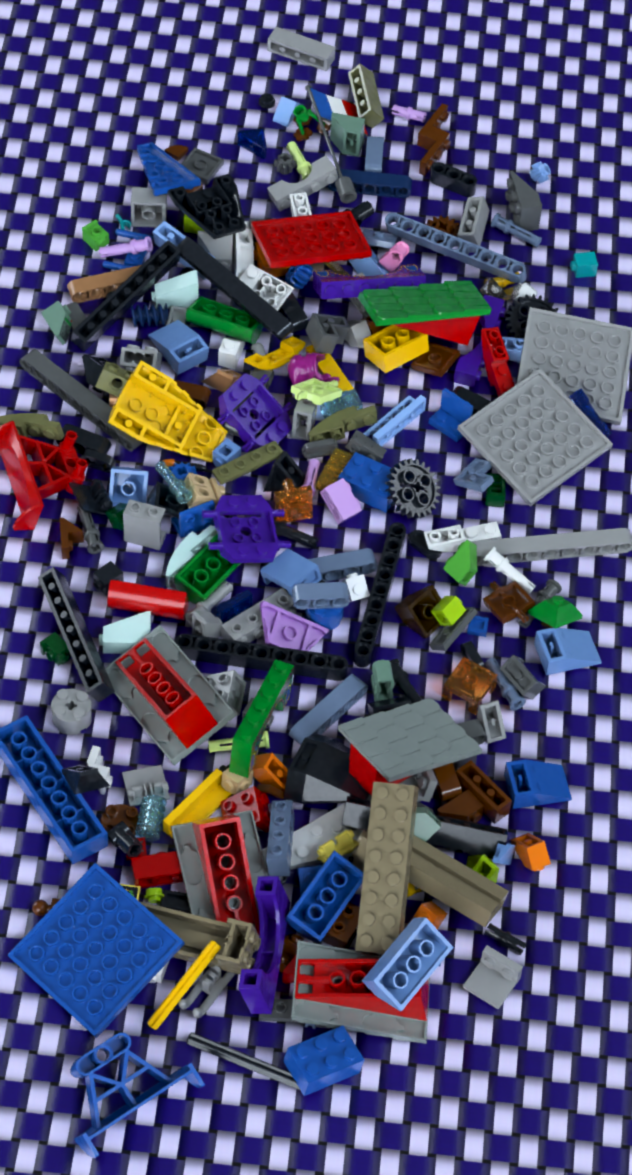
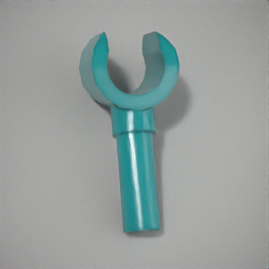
[115,214,131,230]

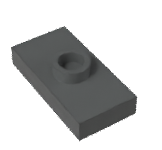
[259,999,297,1022]

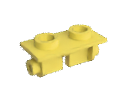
[317,830,359,863]

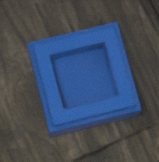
[467,616,489,637]

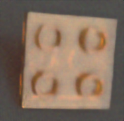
[274,479,313,523]

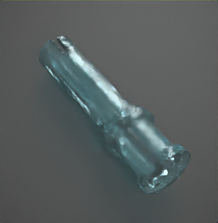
[155,461,193,504]

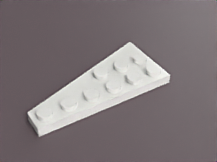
[262,803,365,873]

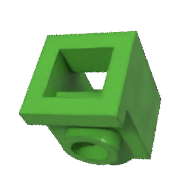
[82,220,109,251]

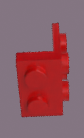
[220,786,271,832]

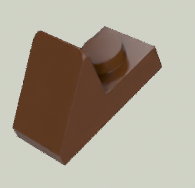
[59,517,84,559]

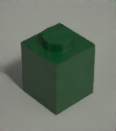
[106,503,127,530]

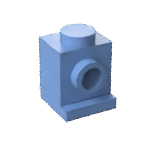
[213,438,241,467]

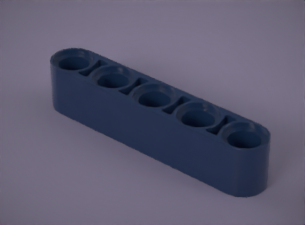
[328,169,412,198]

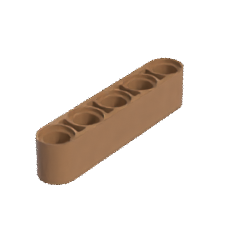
[67,265,141,303]

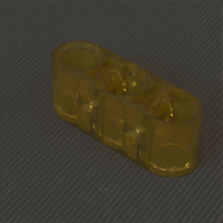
[316,448,354,491]

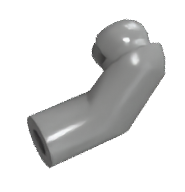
[251,343,266,367]

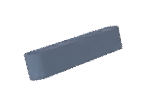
[308,548,378,582]
[289,674,368,745]

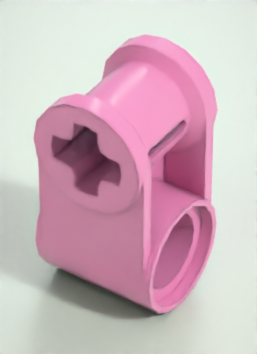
[378,241,410,273]

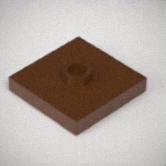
[411,342,460,377]

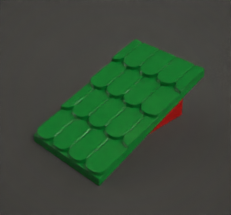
[358,281,492,346]

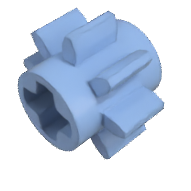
[530,161,551,183]

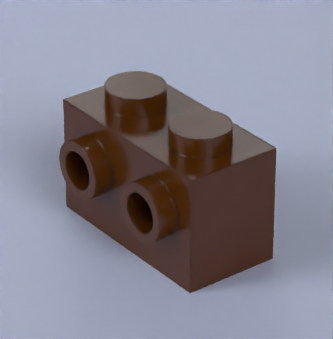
[324,902,360,949]

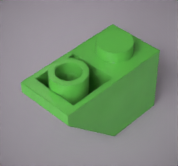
[443,540,477,586]

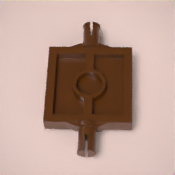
[483,581,536,624]

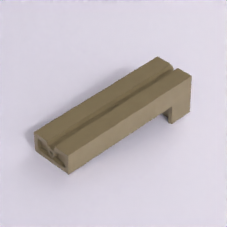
[352,826,509,927]
[139,901,261,975]

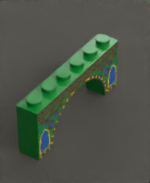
[229,659,294,778]

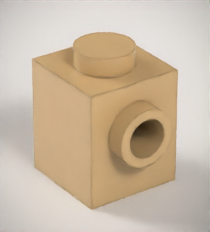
[221,768,254,795]

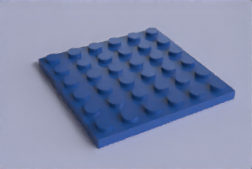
[7,863,185,1038]

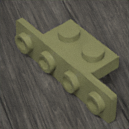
[212,441,283,485]

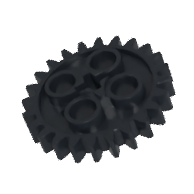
[504,294,558,338]
[385,458,441,520]

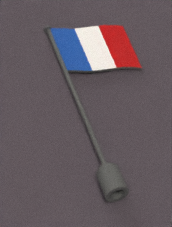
[305,85,368,204]

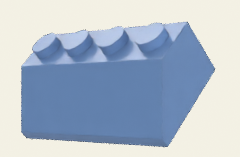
[362,917,454,1011]

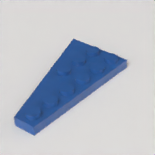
[137,142,201,196]

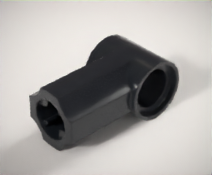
[343,201,374,227]
[107,821,143,858]

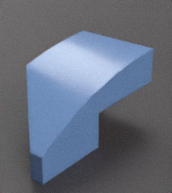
[492,843,516,865]

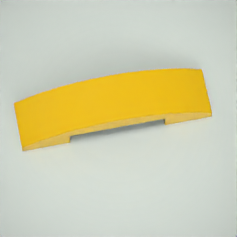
[244,336,306,370]

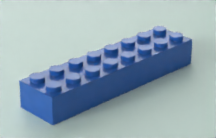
[0,715,108,865]

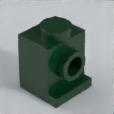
[40,632,71,666]

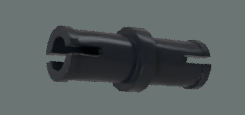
[484,923,527,955]

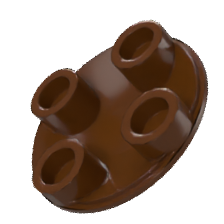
[100,804,141,836]

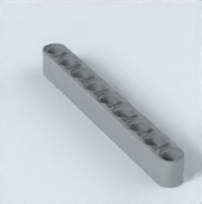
[472,528,632,566]

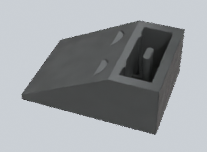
[505,171,542,231]

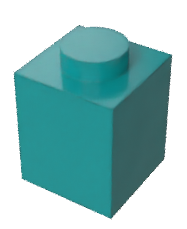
[570,252,598,278]

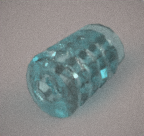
[135,795,167,842]

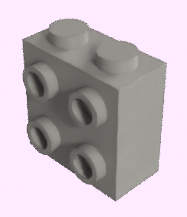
[120,344,162,371]

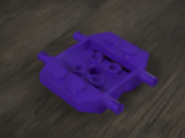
[217,373,293,453]
[202,495,291,563]

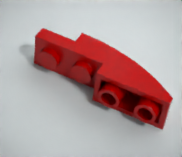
[481,327,515,397]

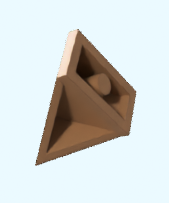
[201,369,242,393]

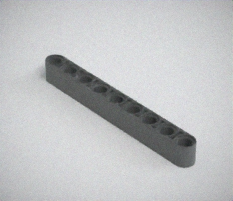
[19,349,144,452]

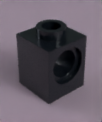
[93,561,124,596]

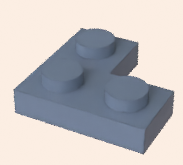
[453,458,494,493]

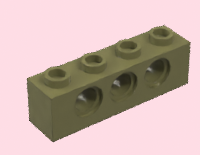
[95,361,133,397]

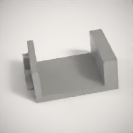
[123,499,166,551]

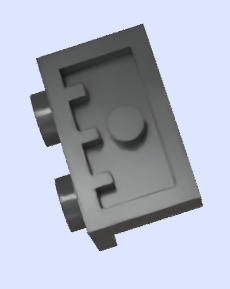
[345,429,387,462]

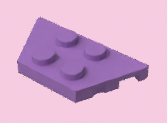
[260,600,329,651]

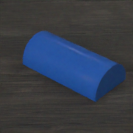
[286,850,364,943]

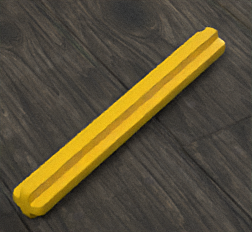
[147,940,221,1030]

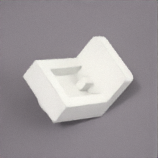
[342,573,370,602]

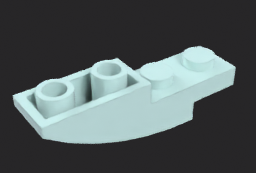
[166,525,216,588]

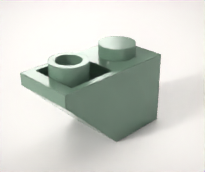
[414,807,441,842]

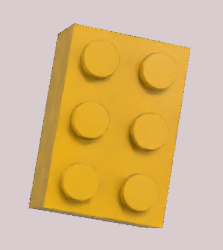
[363,325,429,373]

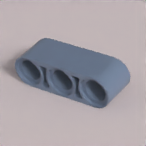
[365,136,384,173]
[292,582,350,609]

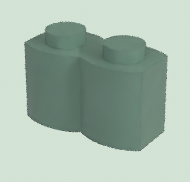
[371,660,394,702]

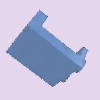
[260,548,322,598]

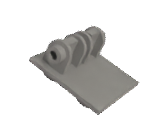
[122,765,170,806]

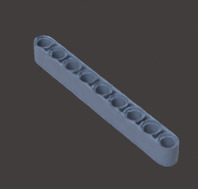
[385,213,527,284]

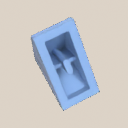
[273,97,303,127]

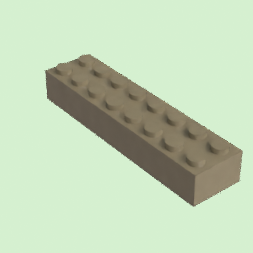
[355,781,419,954]

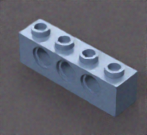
[266,800,295,876]

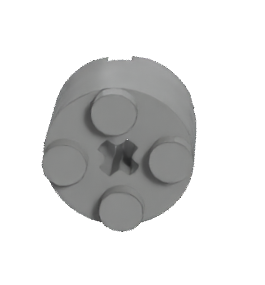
[51,689,92,735]

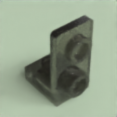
[479,278,522,302]

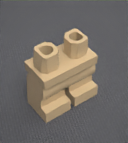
[181,472,225,509]

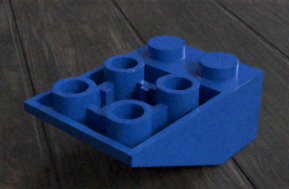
[504,759,572,809]

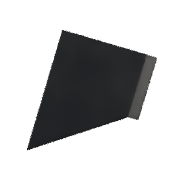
[263,450,305,492]
[62,765,110,795]

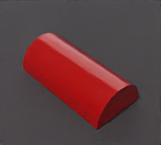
[107,580,189,620]

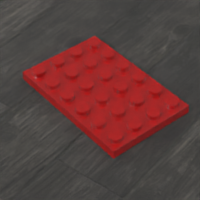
[251,211,372,268]

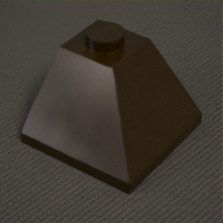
[394,585,441,639]

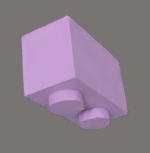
[320,478,362,525]

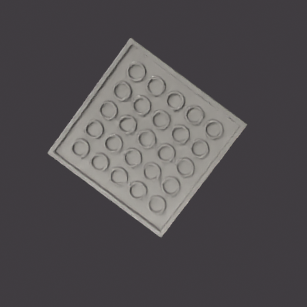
[516,307,632,425]
[457,368,613,506]

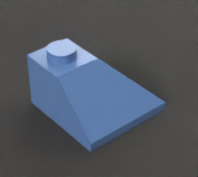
[109,466,149,506]

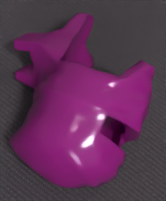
[287,352,340,385]

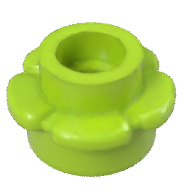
[144,887,164,903]

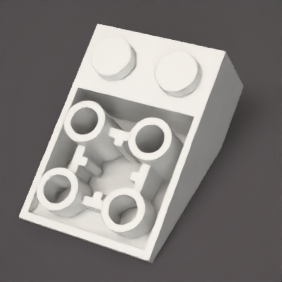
[239,264,294,311]

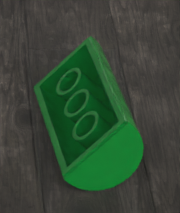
[186,296,263,344]
[174,533,242,604]

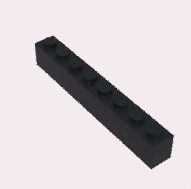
[71,240,181,352]
[38,567,115,702]
[342,796,508,859]

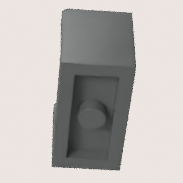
[500,655,546,700]

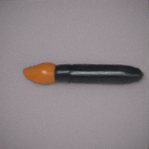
[162,459,207,472]

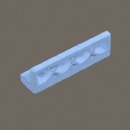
[363,395,426,446]

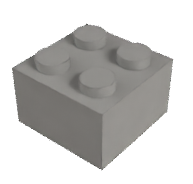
[131,187,167,228]

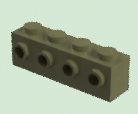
[348,64,384,128]

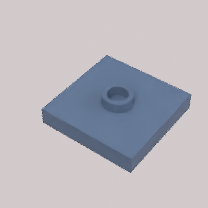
[362,229,398,249]

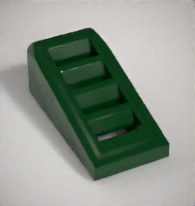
[485,473,506,507]

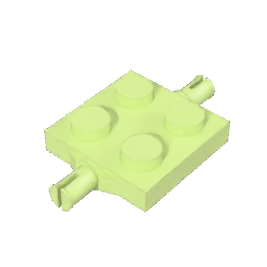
[291,378,342,405]

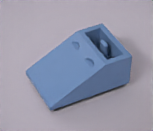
[148,320,209,375]
[534,627,602,675]

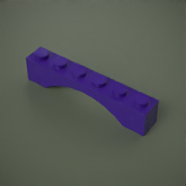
[453,294,507,388]

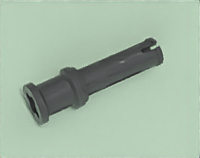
[77,505,104,554]
[517,579,562,628]

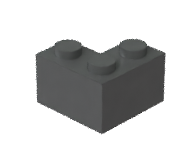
[306,313,350,354]

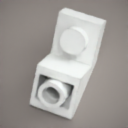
[87,746,113,795]

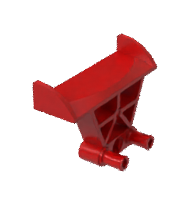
[0,421,88,530]

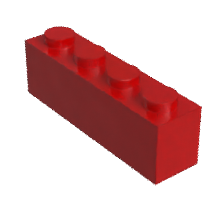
[131,851,183,889]

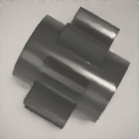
[274,153,296,174]

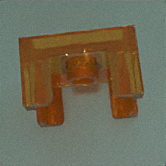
[442,657,498,715]

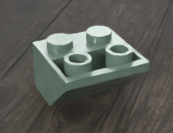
[330,112,365,157]

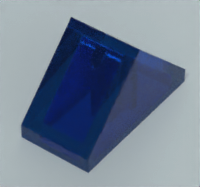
[238,129,267,159]

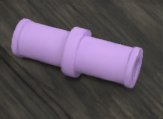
[392,104,427,123]

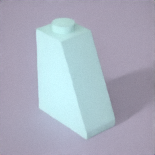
[151,270,198,309]
[99,611,151,654]

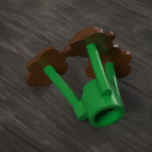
[293,105,331,141]

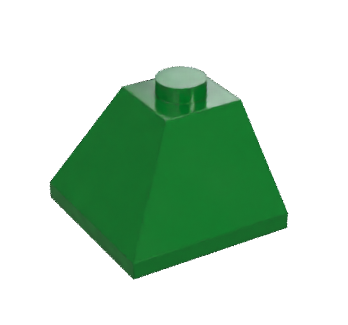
[528,595,583,629]

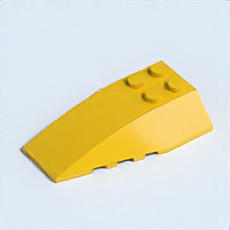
[108,360,228,463]

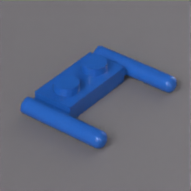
[102,229,153,270]

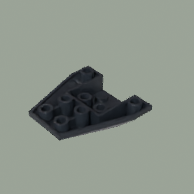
[167,174,246,239]
[284,734,370,804]

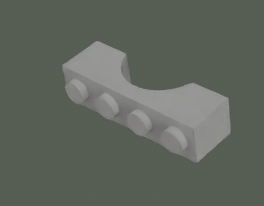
[267,155,339,212]

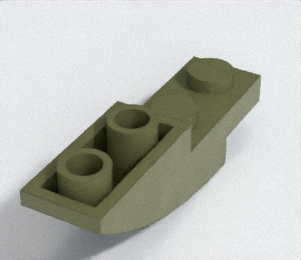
[308,405,377,442]
[0,413,64,441]

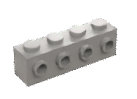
[221,588,297,643]

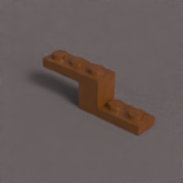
[417,103,451,176]

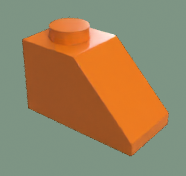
[252,753,288,792]
[511,833,551,871]

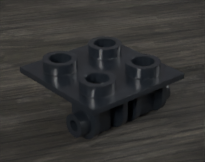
[69,479,113,515]

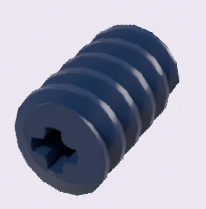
[131,303,168,328]

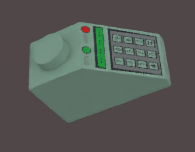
[41,301,73,345]

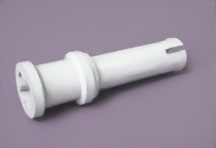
[483,547,536,595]

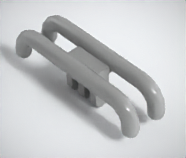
[178,965,236,1018]

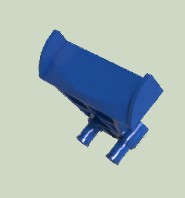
[70,1033,205,1158]

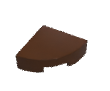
[165,145,188,161]
[257,784,284,799]

